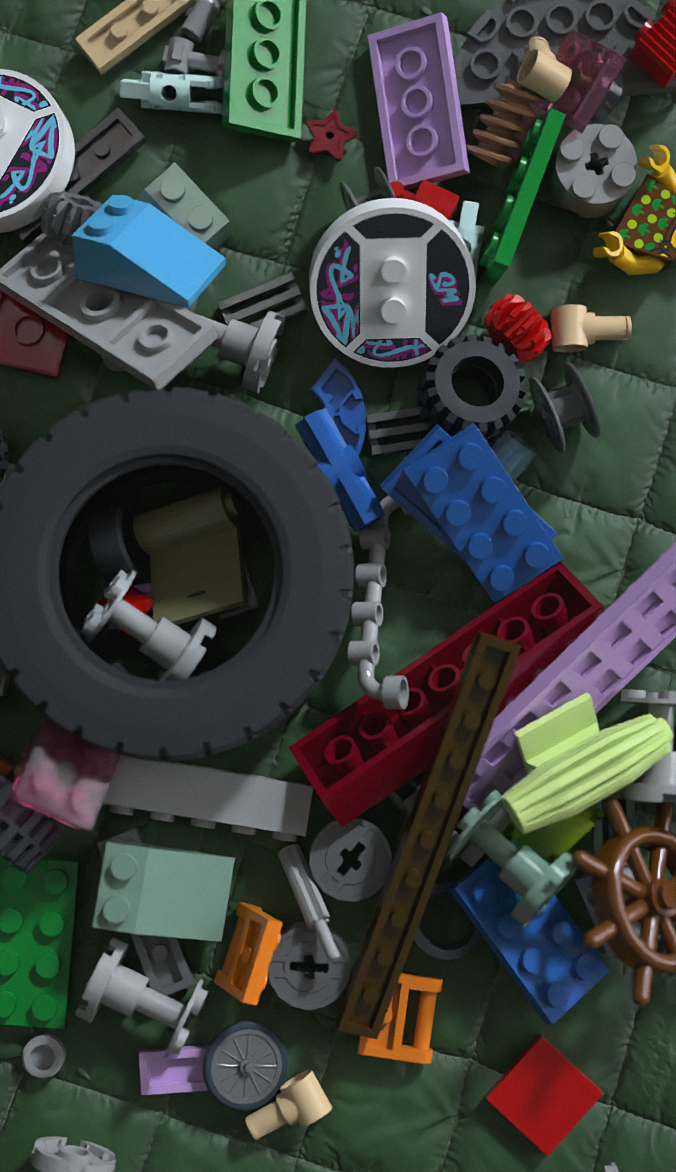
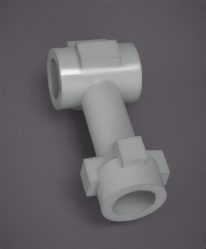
[162,37,225,77]

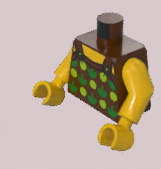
[593,144,676,275]

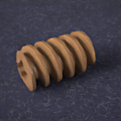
[466,76,545,170]

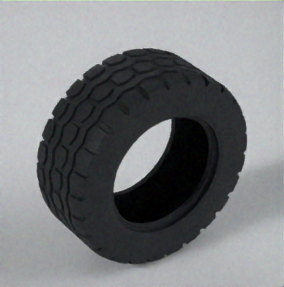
[0,387,354,761]

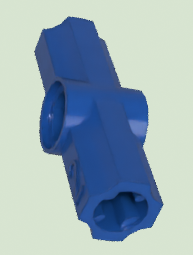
[295,408,386,533]

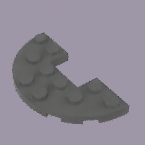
[454,0,676,110]

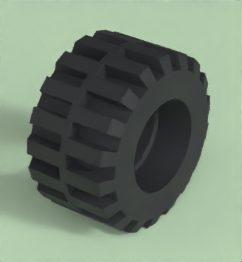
[416,334,527,442]
[0,774,64,874]

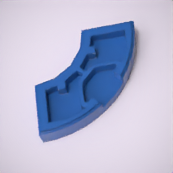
[311,358,366,456]

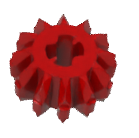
[483,294,552,364]

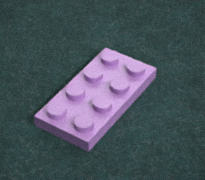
[368,12,470,190]

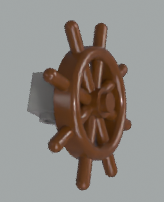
[571,797,676,1007]

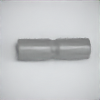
[181,0,226,42]

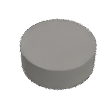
[22,1033,66,1078]

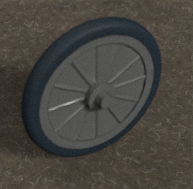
[203,1021,288,1111]

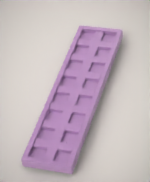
[463,543,676,812]

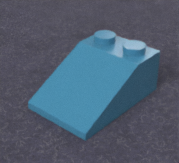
[72,195,226,308]

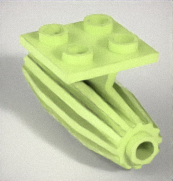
[502,692,674,834]

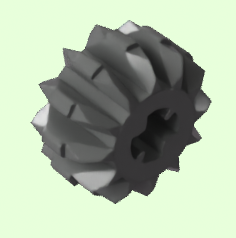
[41,191,103,247]

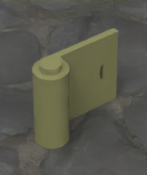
[133,485,247,625]

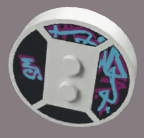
[0,69,75,233]
[309,198,476,368]

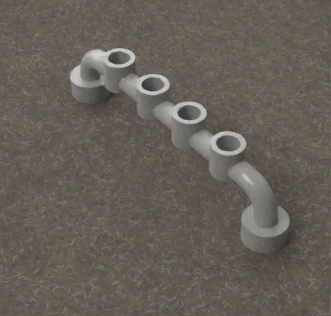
[348,495,411,710]

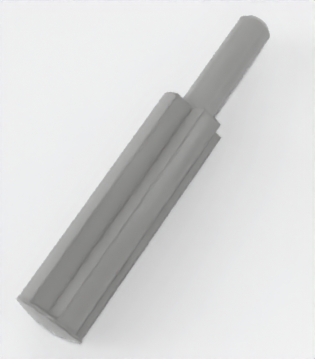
[278,844,340,962]

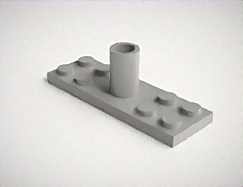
[0,232,218,389]

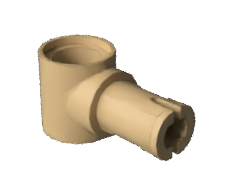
[517,37,572,102]
[550,304,632,352]
[246,1069,333,1140]

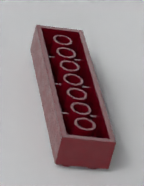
[289,561,606,827]

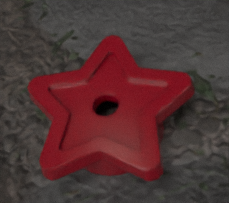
[306,110,357,161]

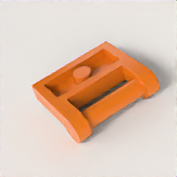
[214,902,282,1005]
[358,973,443,1064]

